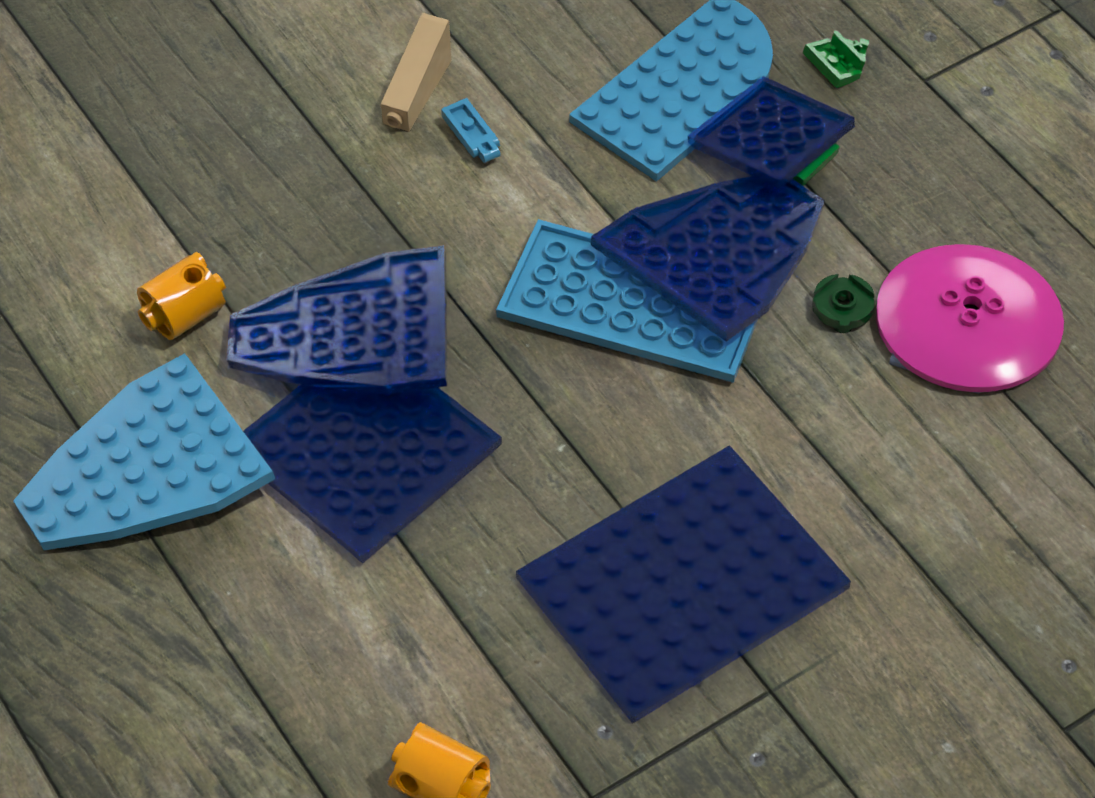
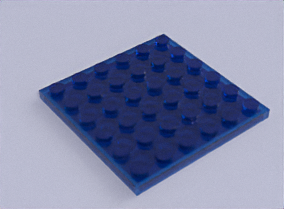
[243,331,502,563]

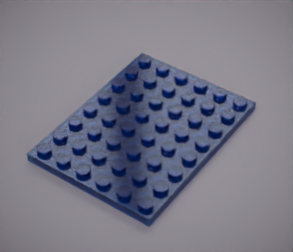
[516,445,851,723]

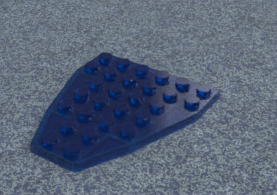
[591,171,825,342]
[227,245,448,394]

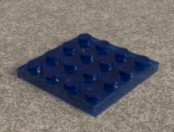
[687,76,855,189]

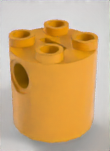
[137,252,226,340]
[388,722,491,798]

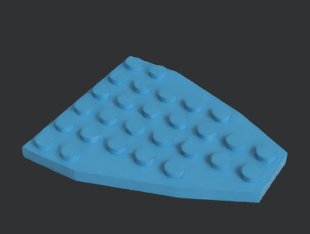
[13,353,275,550]

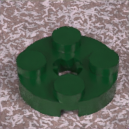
[812,274,875,333]

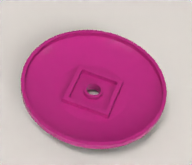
[876,244,1064,392]

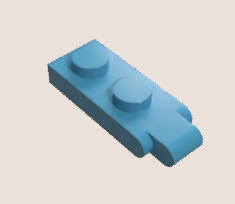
[441,98,501,163]

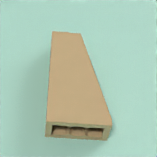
[381,13,452,132]

